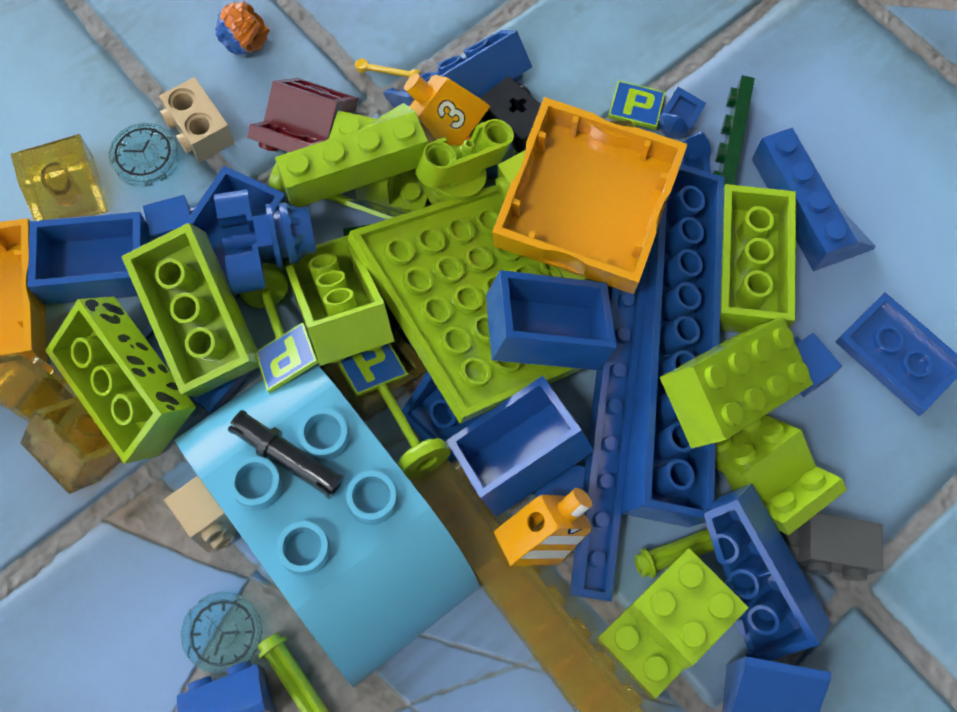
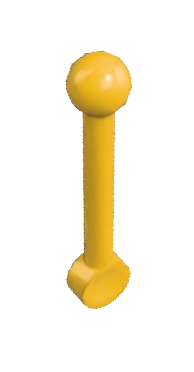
[355,58,422,78]

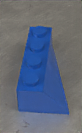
[383,30,532,108]
[752,127,876,272]
[703,483,831,661]

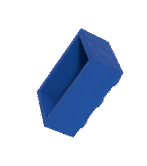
[184,166,288,298]
[28,211,151,305]
[486,270,617,370]
[446,376,594,517]

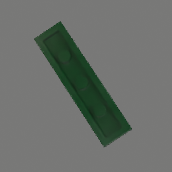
[713,75,755,186]

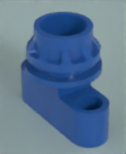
[214,189,316,295]

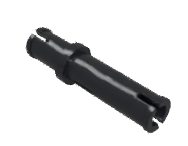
[228,410,344,499]

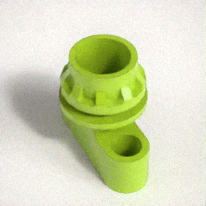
[416,119,514,205]

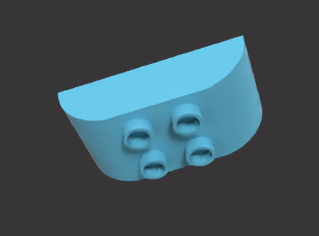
[174,364,479,688]

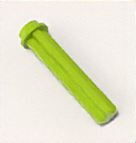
[634,529,714,579]
[257,632,329,712]

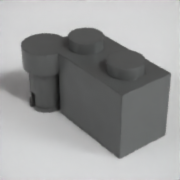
[780,513,883,581]

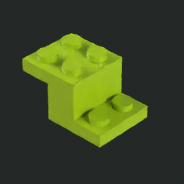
[328,111,429,213]
[715,415,847,536]
[596,548,749,699]

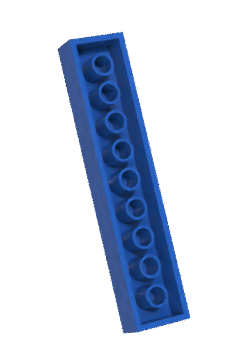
[621,164,725,527]

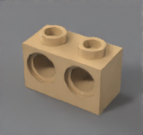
[159,77,234,163]
[164,475,237,553]

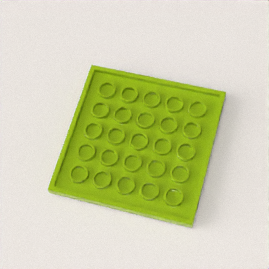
[347,185,582,424]

